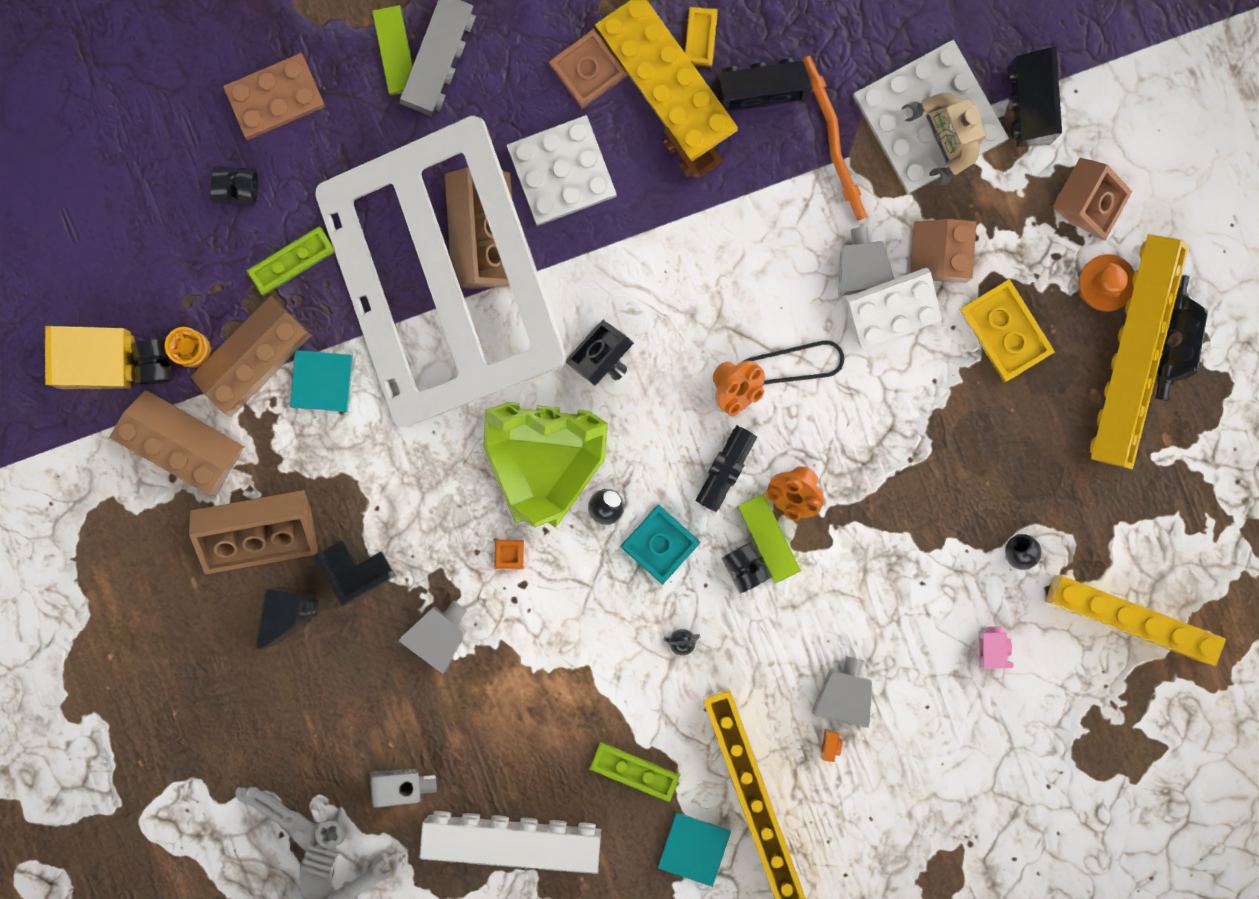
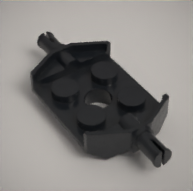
[1155,275,1208,401]

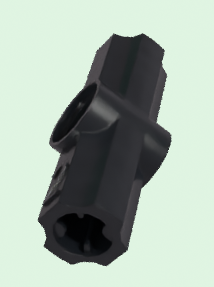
[695,425,758,513]

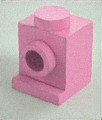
[979,626,1014,668]

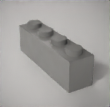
[400,0,476,117]

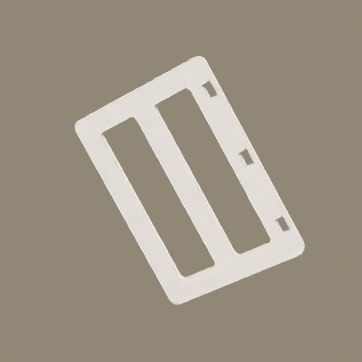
[315,116,566,428]

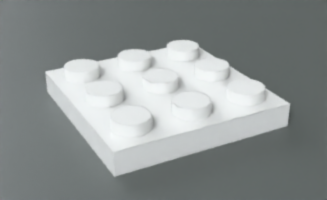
[507,115,617,226]

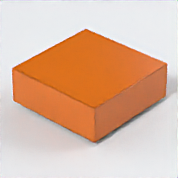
[495,540,524,569]

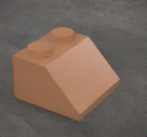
[1053,157,1133,241]
[910,219,977,283]

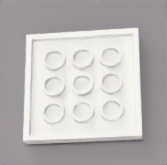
[853,40,1009,194]

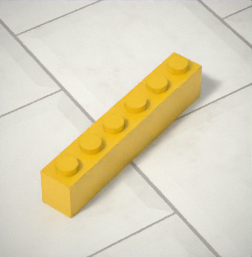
[1045,575,1226,666]

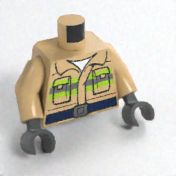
[901,92,986,186]

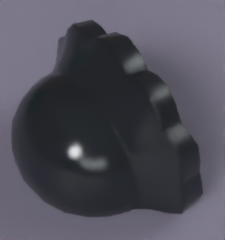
[664,629,701,656]

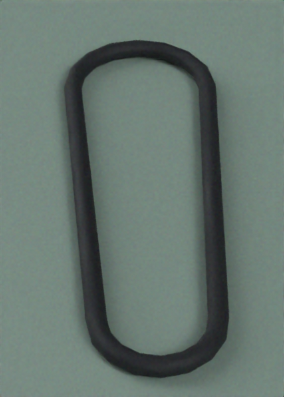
[743,341,844,385]

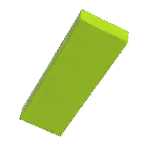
[373,5,413,96]
[247,226,335,296]
[737,493,801,584]
[589,742,680,802]

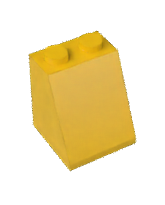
[45,326,135,389]

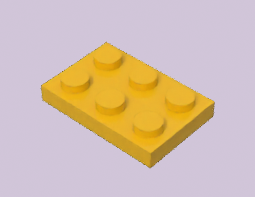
[959,279,1055,383]

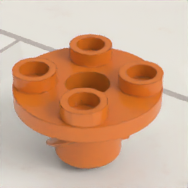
[1078,254,1135,312]
[713,361,765,416]
[765,466,824,521]

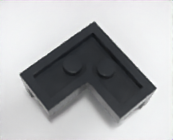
[314,541,396,605]

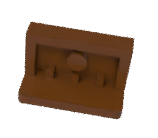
[661,127,723,182]

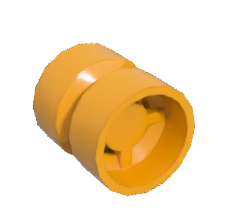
[165,327,211,368]

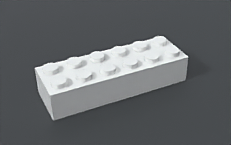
[420,811,601,873]

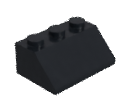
[1007,47,1062,147]
[717,58,811,112]
[256,587,319,649]

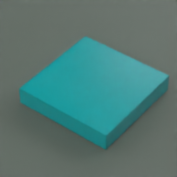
[290,350,353,412]
[620,504,701,585]
[658,812,731,887]

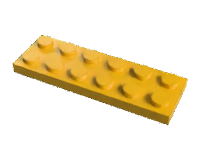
[595,0,738,161]

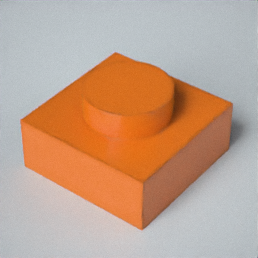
[820,729,843,763]

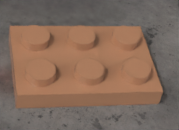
[223,53,326,140]

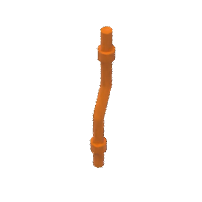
[800,56,868,221]

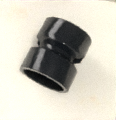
[211,166,258,206]
[131,339,173,385]
[721,541,773,594]

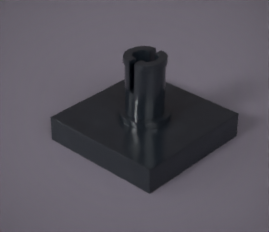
[565,320,634,386]

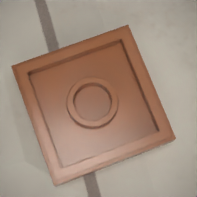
[548,29,628,109]

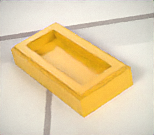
[685,7,718,68]

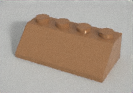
[444,168,512,289]
[191,295,312,417]
[109,390,245,496]
[189,490,318,575]

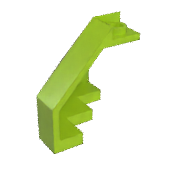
[483,402,608,528]

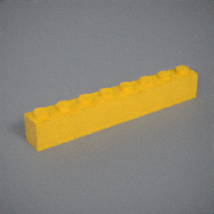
[1090,234,1189,469]
[702,688,806,899]

